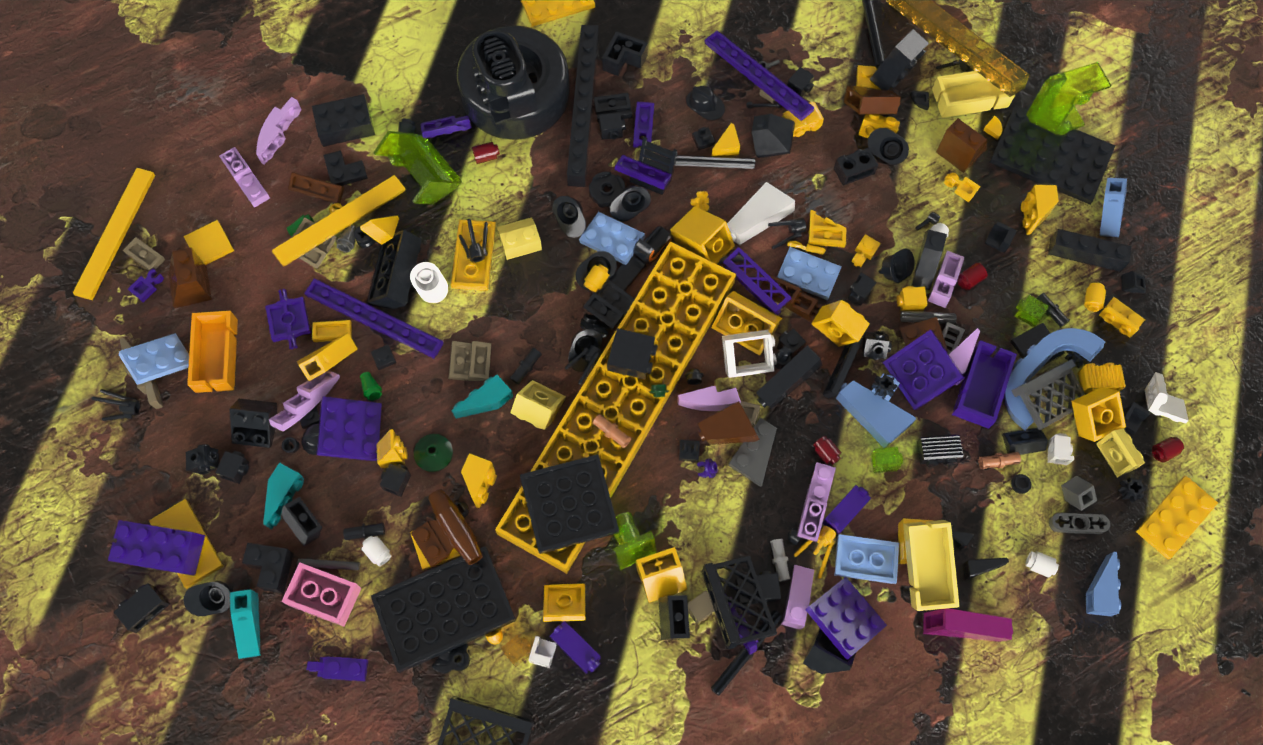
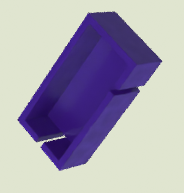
[952,340,1017,429]
[108,520,205,576]

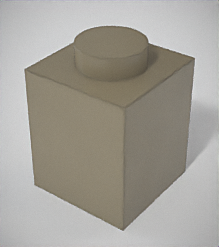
[688,591,715,624]

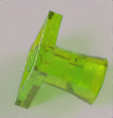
[613,512,657,570]

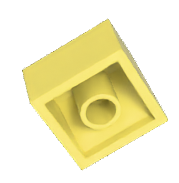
[497,217,542,260]
[511,380,566,430]
[1096,429,1145,478]

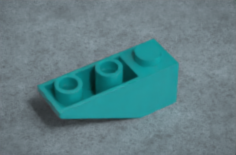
[451,375,513,419]
[263,463,304,530]
[230,589,261,659]

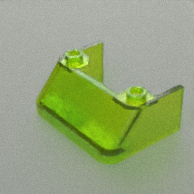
[1026,62,1112,135]
[373,131,462,204]

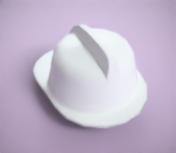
[410,262,448,303]

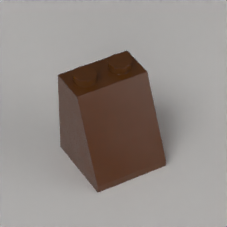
[936,118,987,173]
[168,247,212,308]

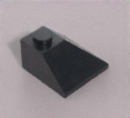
[752,114,795,158]
[803,628,856,674]

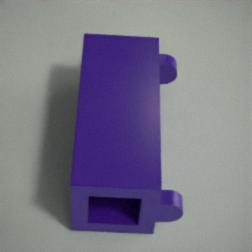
[822,485,871,536]
[550,621,601,673]

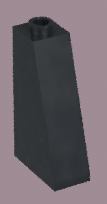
[756,345,823,409]

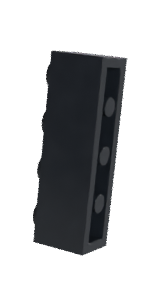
[1048,229,1132,272]

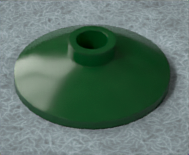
[414,434,453,472]

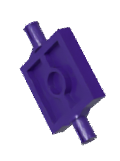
[265,289,311,350]

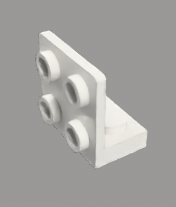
[1145,372,1188,423]

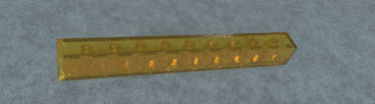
[887,0,1029,97]

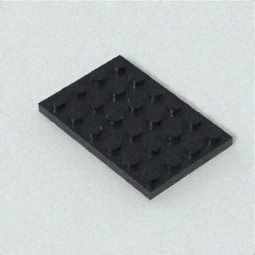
[989,105,1116,205]
[371,546,516,673]

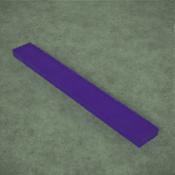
[705,31,814,121]
[304,278,444,359]

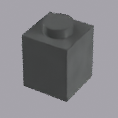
[1061,476,1097,511]

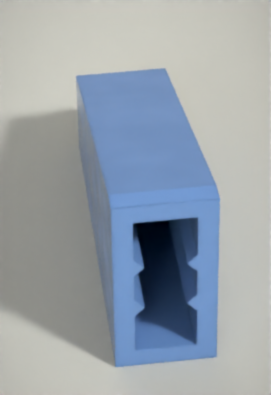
[836,381,916,449]

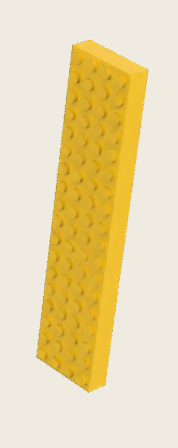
[495,241,736,574]

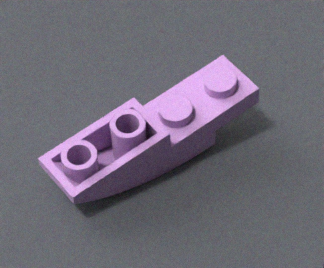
[256,97,301,165]
[219,147,270,207]
[797,462,836,542]

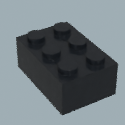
[870,29,929,90]
[312,94,375,147]

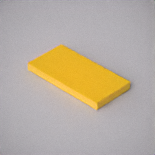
[450,219,496,291]
[149,499,224,589]

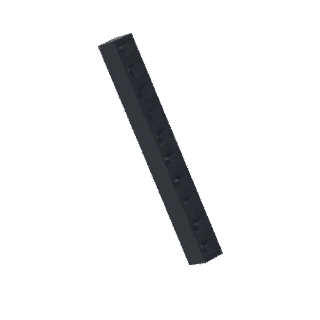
[567,25,599,187]

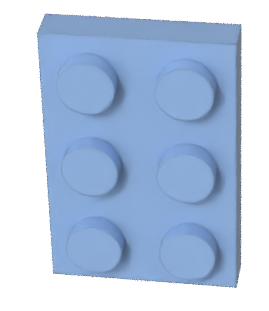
[579,212,645,265]
[777,247,842,300]
[119,333,189,385]
[834,534,899,584]

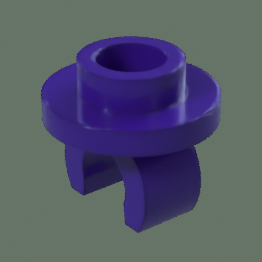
[697,458,718,478]

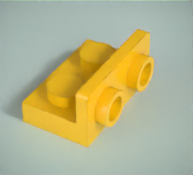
[1099,297,1145,337]

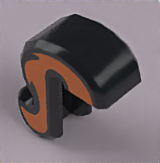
[634,226,673,264]

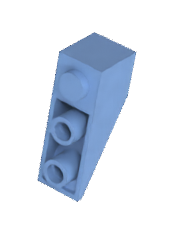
[1100,178,1127,237]
[1086,552,1121,616]

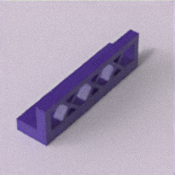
[723,247,791,315]

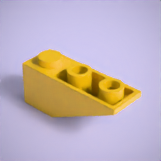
[297,333,357,381]
[377,429,408,468]

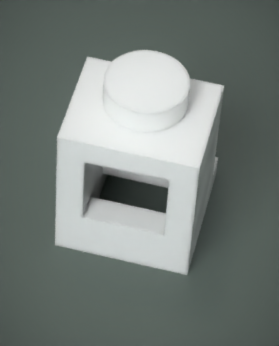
[1047,433,1074,465]

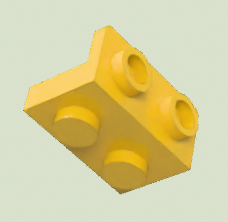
[859,114,900,138]

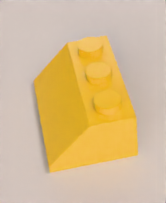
[711,291,782,355]

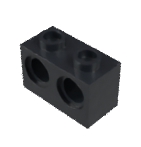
[834,148,878,186]

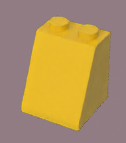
[670,206,735,264]

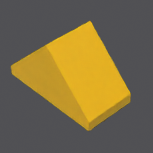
[712,123,740,157]
[360,215,399,245]

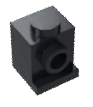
[848,272,877,306]

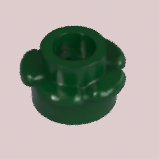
[649,384,669,398]

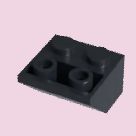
[230,398,277,448]

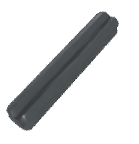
[900,310,957,324]

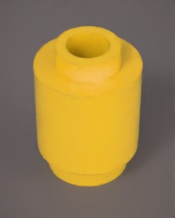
[583,264,610,293]
[1084,283,1106,312]

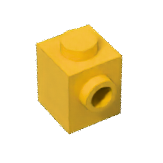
[897,286,928,311]

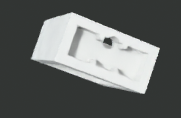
[722,330,777,378]

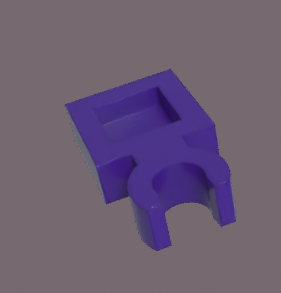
[128,269,164,303]

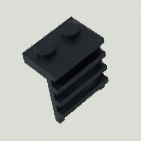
[630,137,678,195]

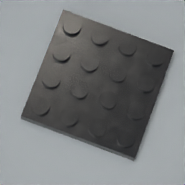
[520,454,619,554]

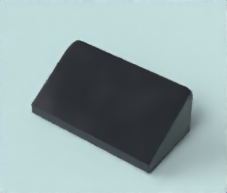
[1002,428,1048,455]

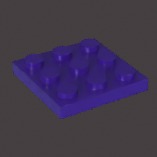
[883,330,964,410]
[317,396,382,461]
[805,577,887,660]

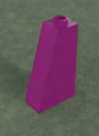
[923,608,1013,642]

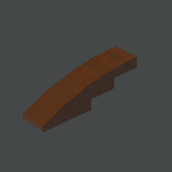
[760,274,822,323]

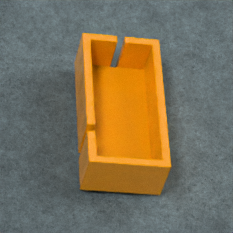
[187,311,238,393]

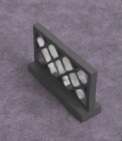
[1011,359,1086,430]

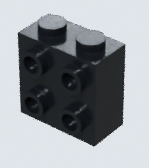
[607,328,658,380]

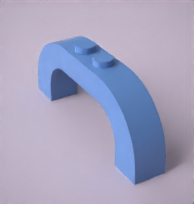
[1004,328,1105,431]

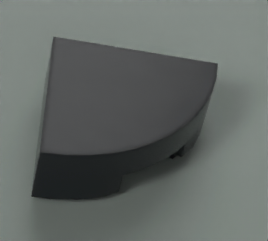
[910,91,929,110]

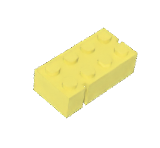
[932,66,1015,118]
[903,520,959,611]

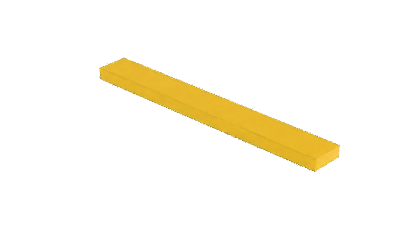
[73,168,155,301]
[272,175,405,267]

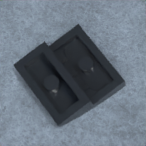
[583,279,635,329]

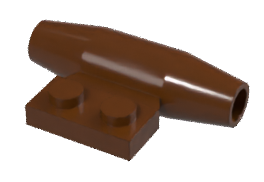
[411,489,483,567]

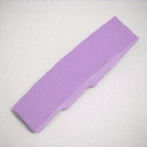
[269,370,340,432]

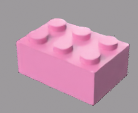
[281,563,361,627]

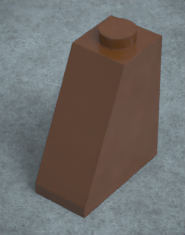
[844,85,900,114]
[698,401,760,445]

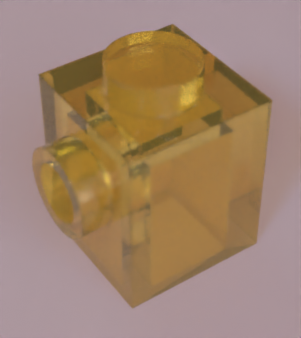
[500,635,532,668]

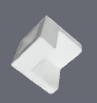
[528,636,556,668]

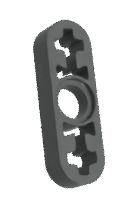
[1049,513,1110,534]

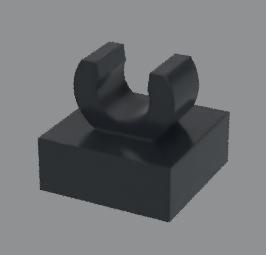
[692,127,715,150]
[679,440,700,462]

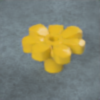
[690,191,709,211]

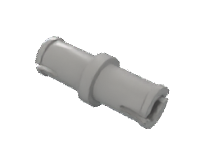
[770,539,791,582]

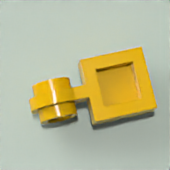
[944,172,981,202]
[851,234,881,267]

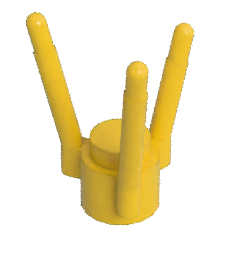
[794,526,837,579]

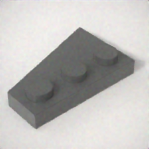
[728,418,777,487]

